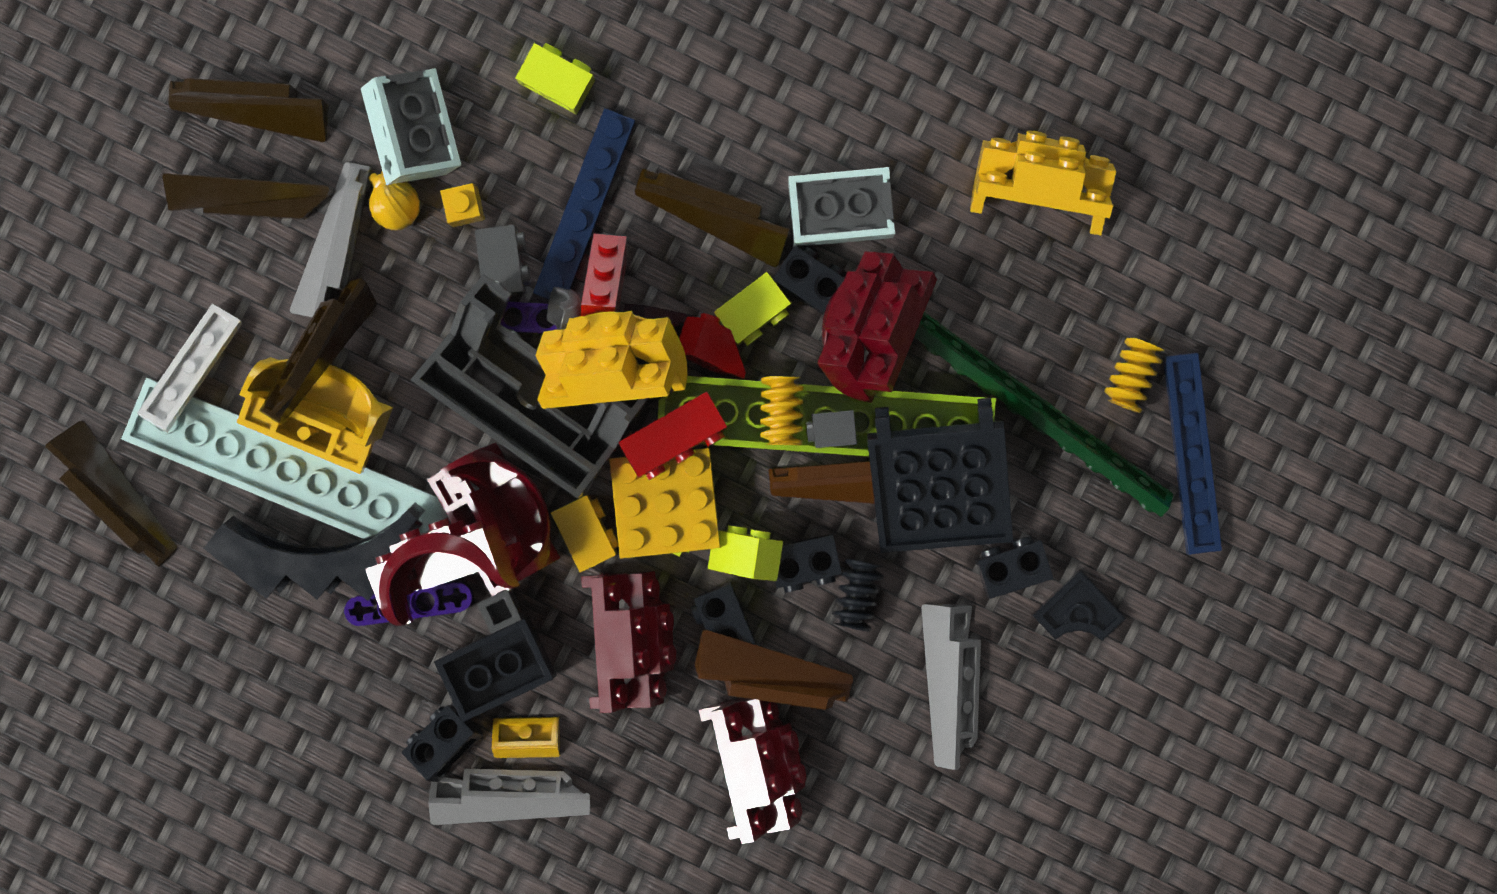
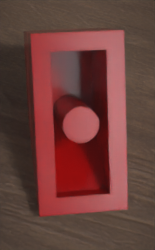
[679,313,746,379]

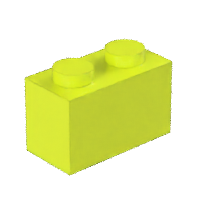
[515,43,595,115]
[714,272,791,346]
[708,525,783,581]

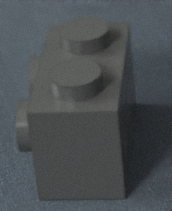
[475,225,531,295]

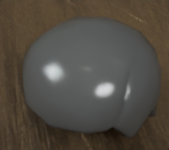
[547,287,582,330]

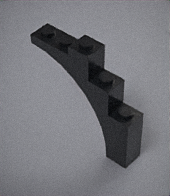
[203,502,426,601]

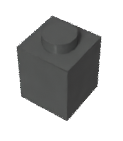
[806,410,857,448]
[477,589,526,634]

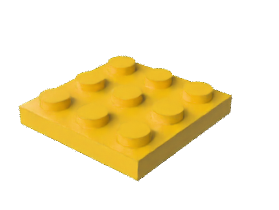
[609,448,720,559]

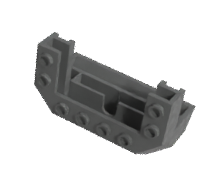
[411,274,649,498]

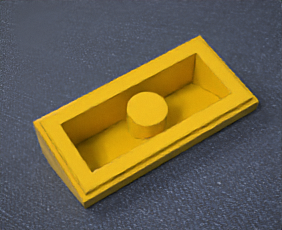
[491,717,560,758]

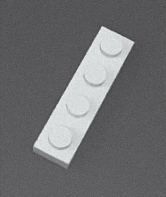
[137,304,242,433]

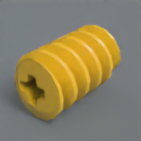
[1104,338,1165,413]
[760,376,803,445]

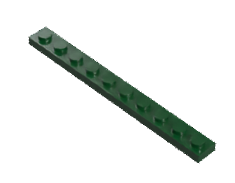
[914,312,1174,517]

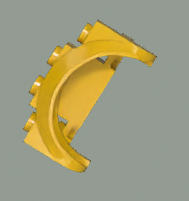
[970,131,1116,236]
[535,311,687,409]
[236,357,393,474]

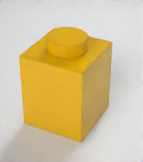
[440,183,485,227]

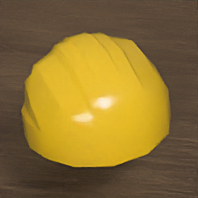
[368,171,420,230]

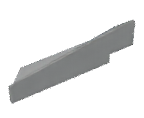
[290,162,371,318]
[921,604,981,770]
[428,769,590,825]

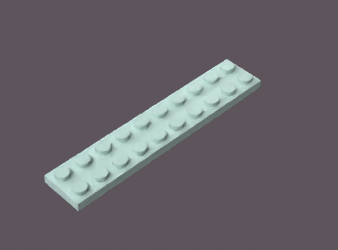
[121,378,448,538]

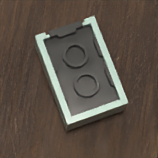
[361,69,461,185]
[788,167,895,247]

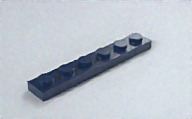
[533,108,636,300]
[1163,353,1222,555]

